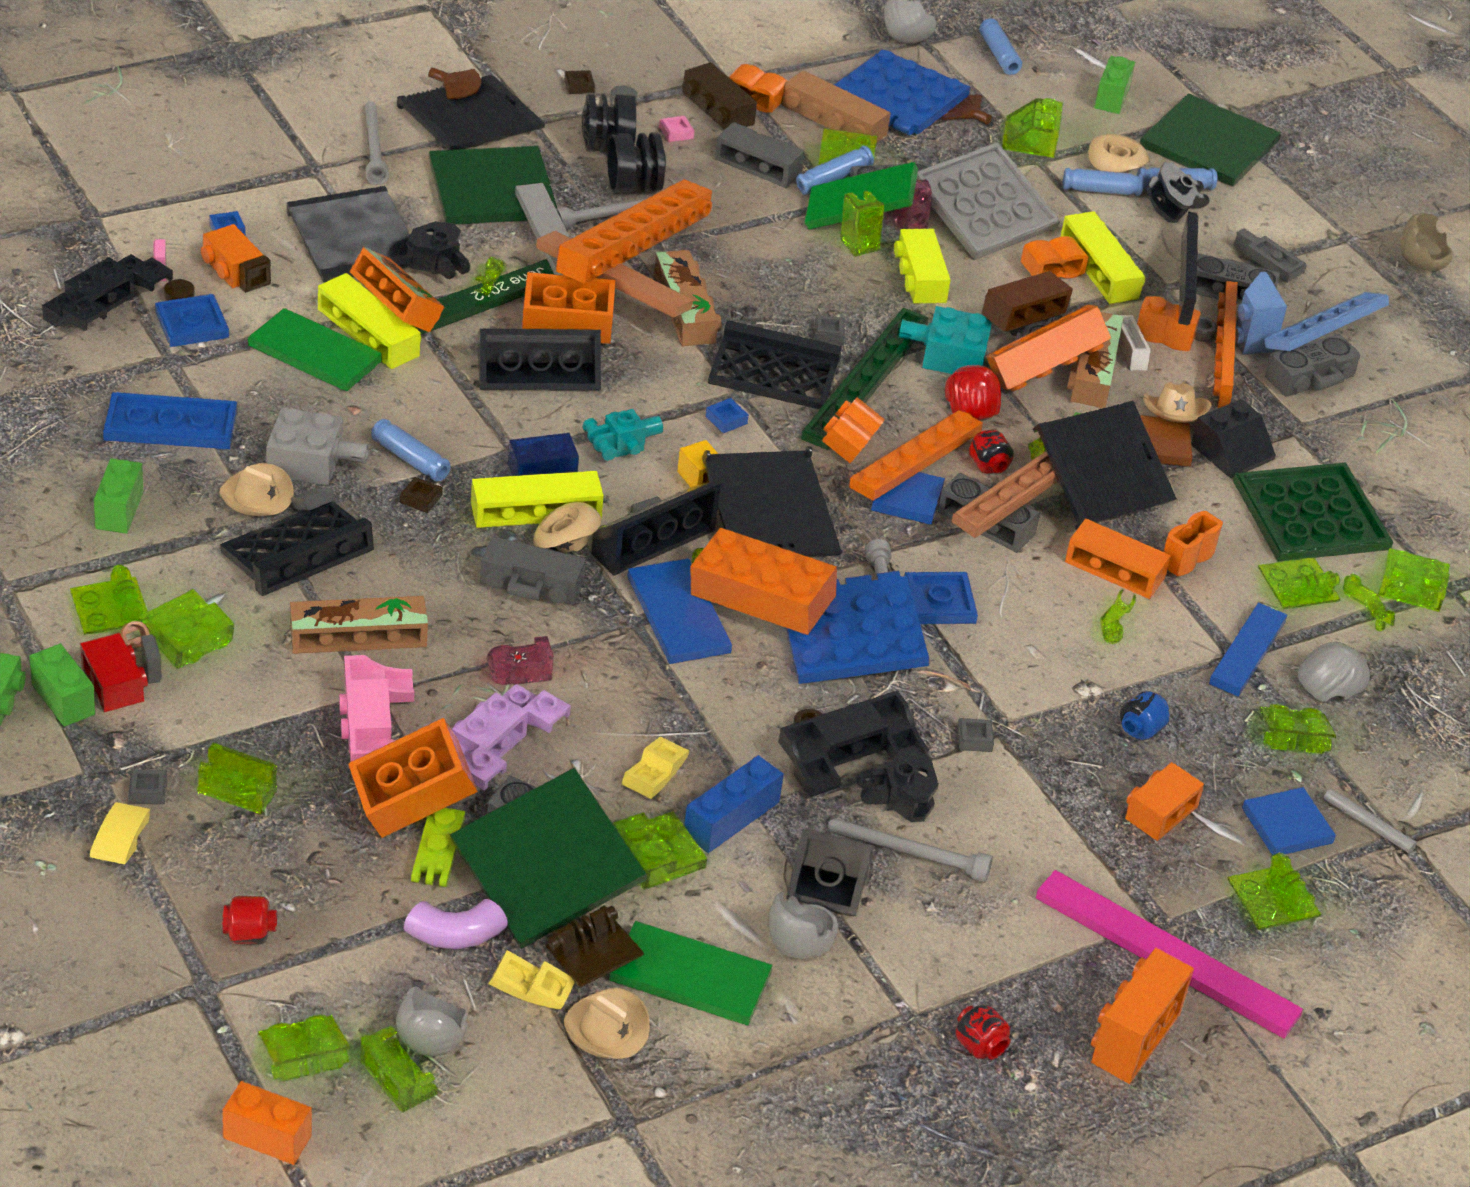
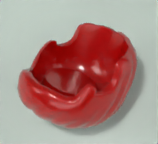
[945,365,1001,420]

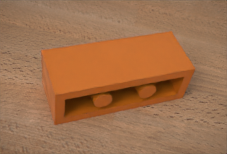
[1065,519,1171,599]

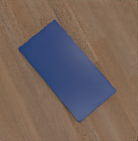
[103,392,237,449]
[627,558,732,664]

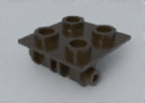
[546,905,644,988]

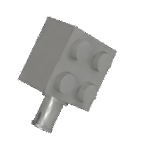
[266,407,369,486]

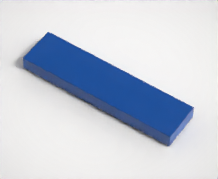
[1209,602,1287,697]

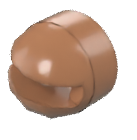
[120,621,149,649]

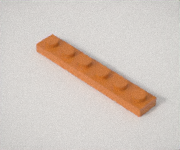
[1213,281,1238,408]
[849,410,983,501]

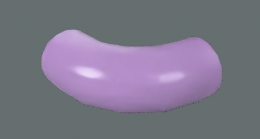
[404,899,508,950]

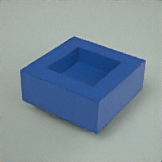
[209,211,246,236]
[705,398,749,434]

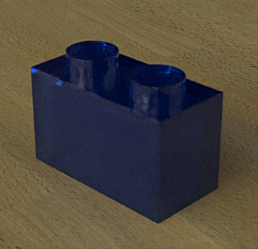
[508,433,579,476]

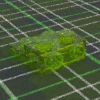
[1378,548,1450,612]
[138,589,235,669]
[613,811,707,890]

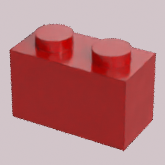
[80,633,148,713]

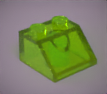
[1002,98,1063,158]

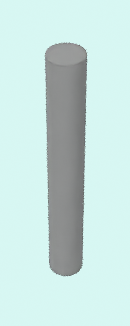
[1324,788,1417,854]

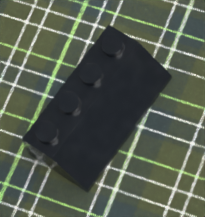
[478,328,601,390]
[591,480,721,576]

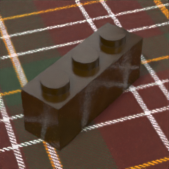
[682,62,757,130]

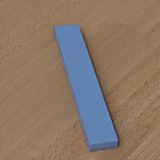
[1265,292,1389,351]

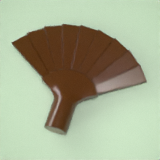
[428,67,481,99]
[940,94,992,125]

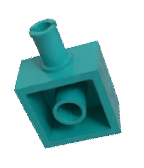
[899,306,992,374]

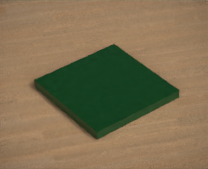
[1140,93,1281,187]
[429,146,557,225]
[1233,462,1393,562]
[450,767,647,949]

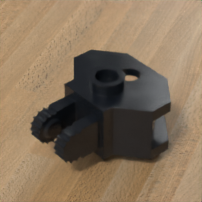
[1146,162,1210,223]
[404,221,471,279]
[856,748,939,822]

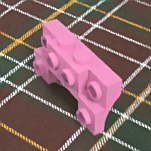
[339,655,414,762]

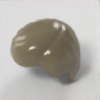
[1400,213,1453,271]

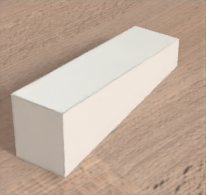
[1119,315,1151,371]

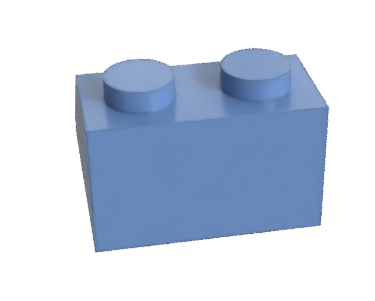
[1235,272,1287,355]

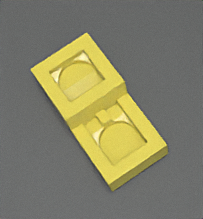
[622,737,689,799]
[90,802,150,864]
[489,950,575,1010]

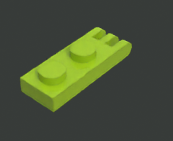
[411,808,465,887]

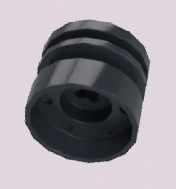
[581,93,636,152]
[607,132,666,193]

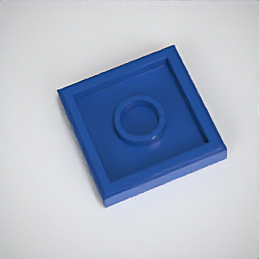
[155,294,229,347]
[871,472,945,525]
[904,572,978,624]
[1242,787,1336,857]

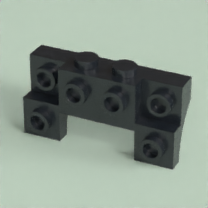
[42,254,173,331]
[778,690,929,797]

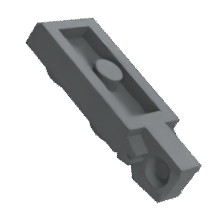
[1233,228,1307,282]

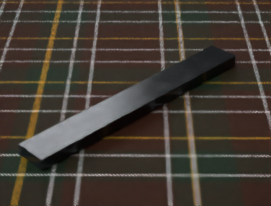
[1178,211,1198,325]

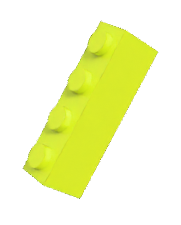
[1060,211,1145,304]
[318,273,421,369]
[471,471,604,528]

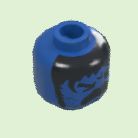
[1120,691,1170,740]

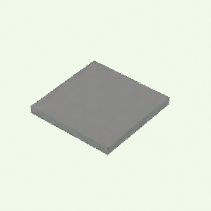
[916,142,1061,260]

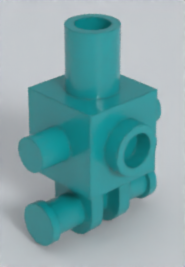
[582,409,663,461]

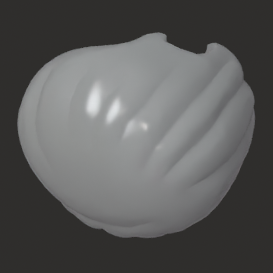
[884,0,936,44]
[1298,641,1370,702]
[769,892,838,959]
[396,987,468,1056]

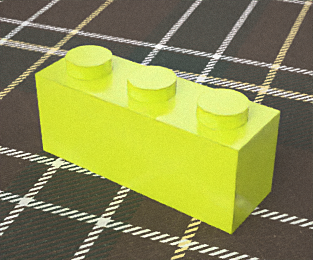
[894,229,951,303]

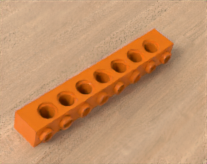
[556,179,712,284]

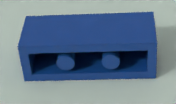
[683,755,784,854]

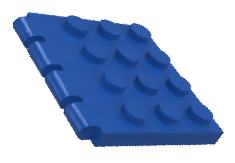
[834,49,970,135]
[786,571,929,684]

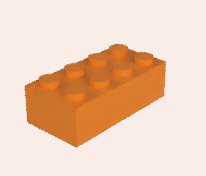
[690,527,837,635]

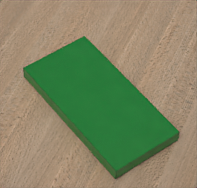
[805,162,918,230]
[248,308,382,392]
[609,921,773,1026]

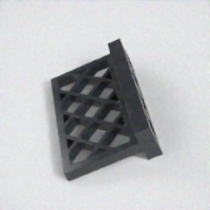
[708,320,842,410]
[220,501,374,596]

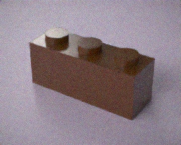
[981,271,1073,332]

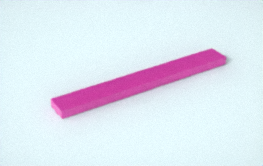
[1035,870,1303,1039]

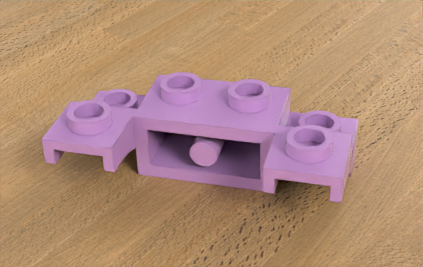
[452,684,571,791]

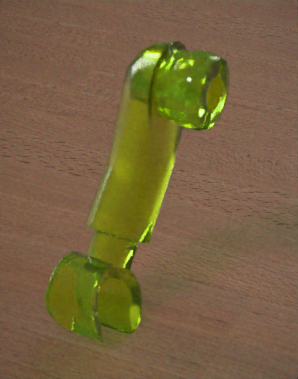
[474,257,507,295]
[1343,574,1395,632]
[1100,589,1136,644]

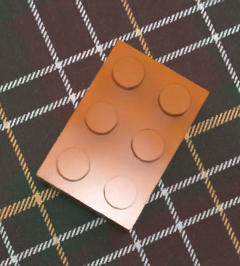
[522,272,616,344]
[348,717,478,838]
[1091,947,1194,1084]

